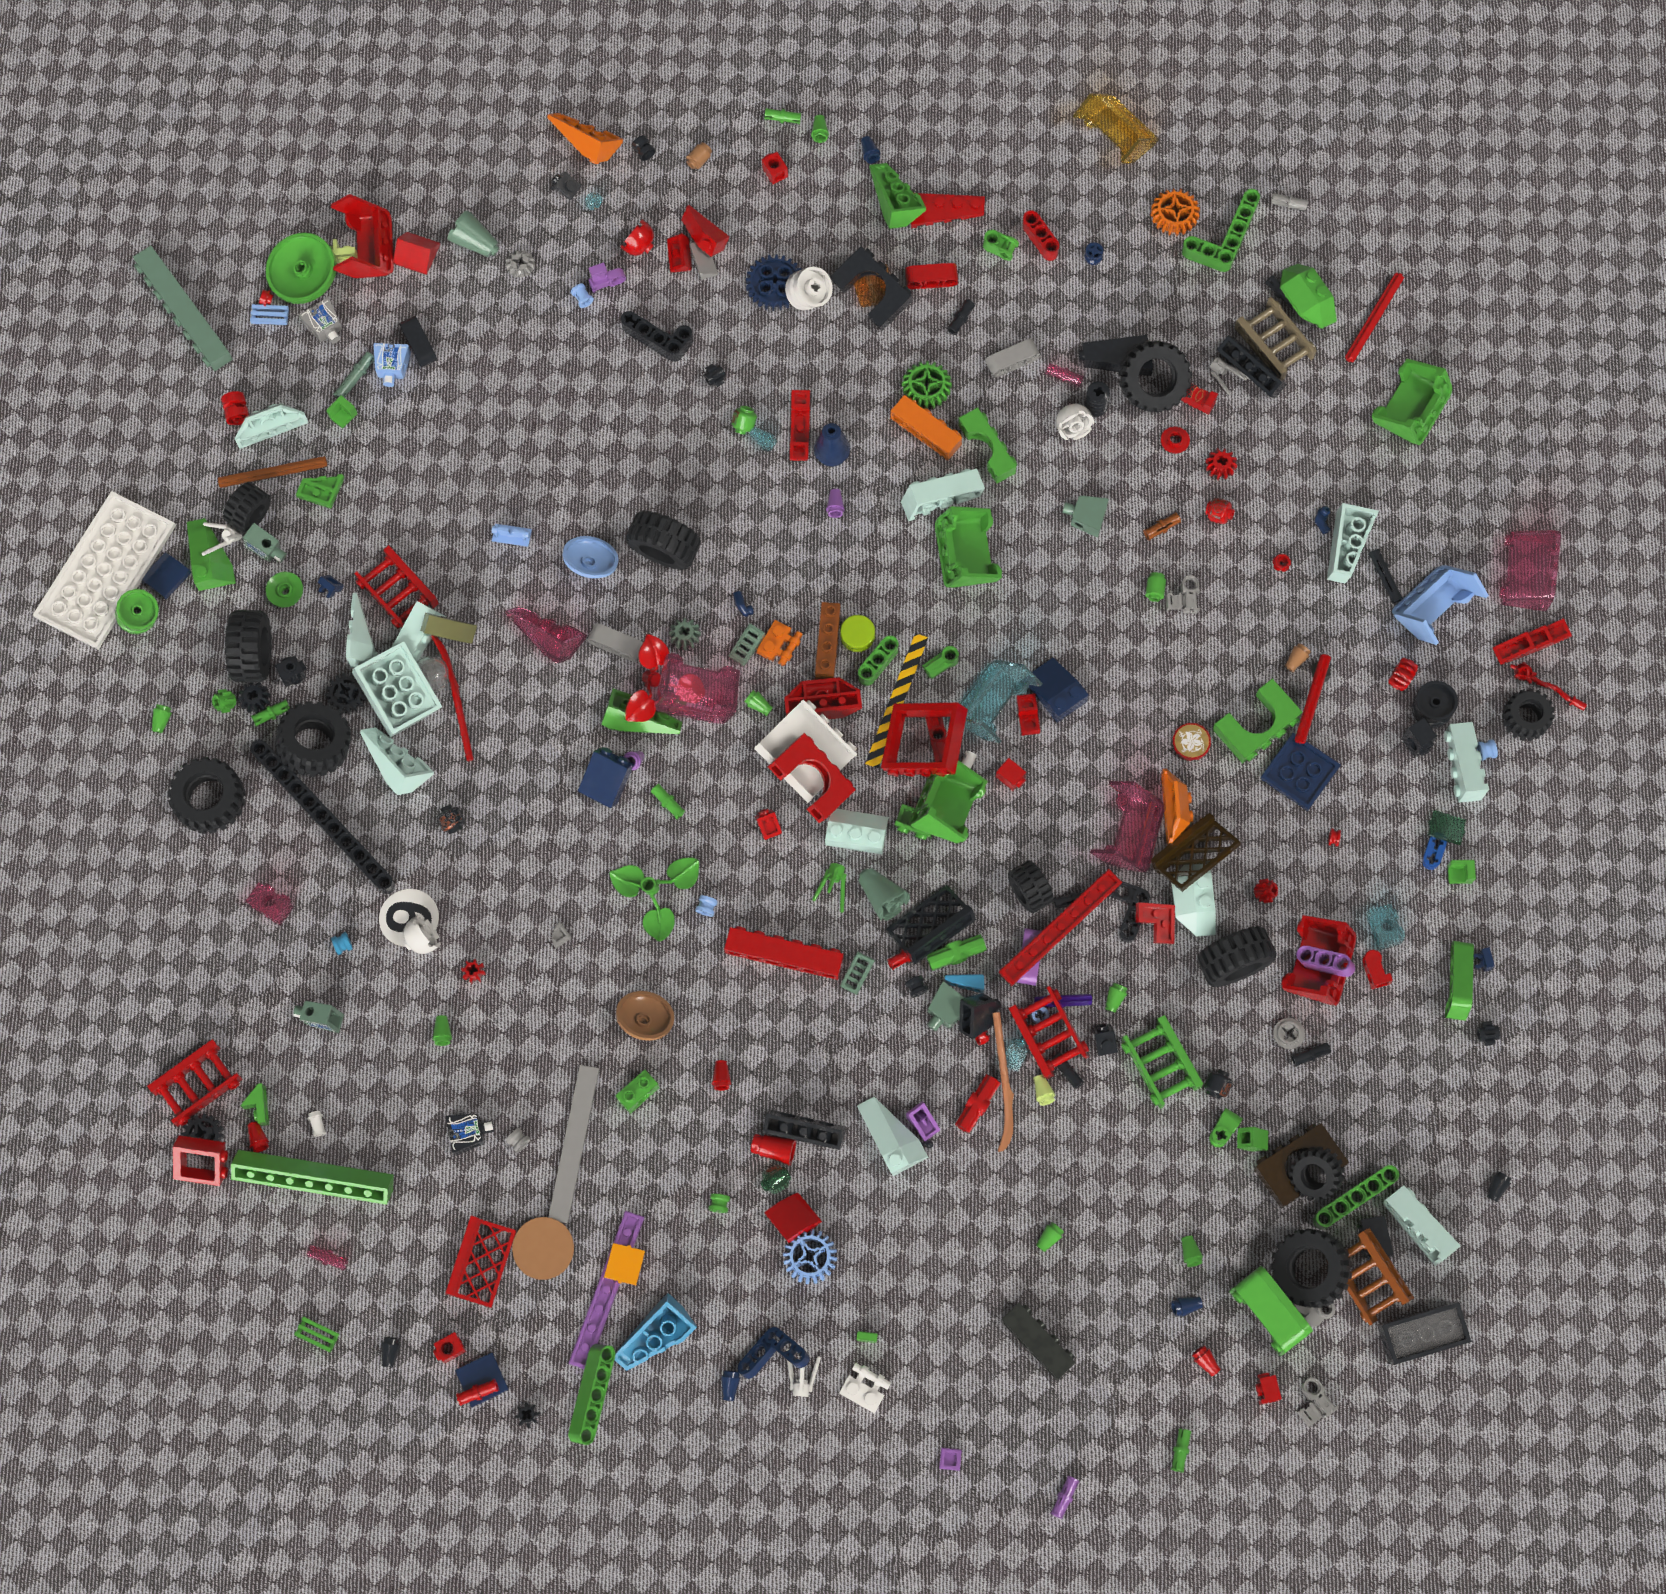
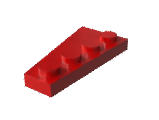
[911,193,985,229]

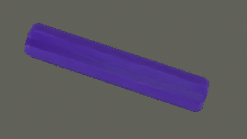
[1034,994,1092,1008]

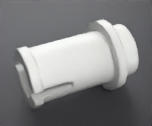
[961,751,977,769]
[307,1111,326,1137]

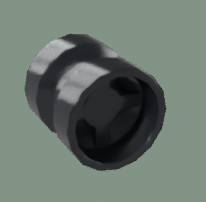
[631,135,656,161]

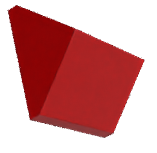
[393,232,441,275]

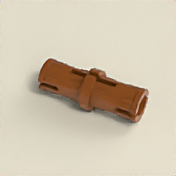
[1143,512,1181,541]

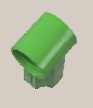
[922,646,959,679]

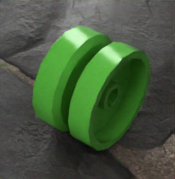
[115,589,159,634]

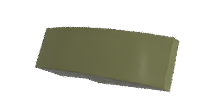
[420,612,477,644]

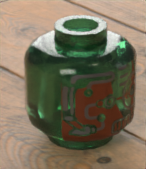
[760,1165,791,1194]

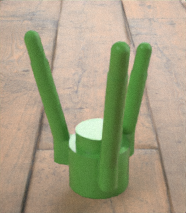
[812,863,847,913]

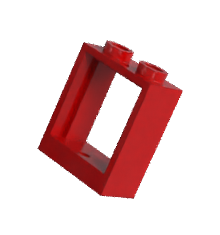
[173,1135,228,1186]

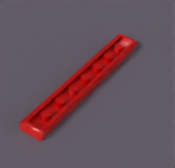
[998,869,1122,986]

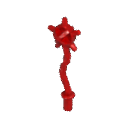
[1510,662,1587,711]

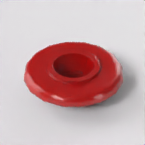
[1161,426,1190,454]

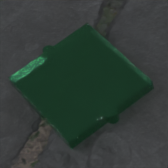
[1428,810,1466,845]

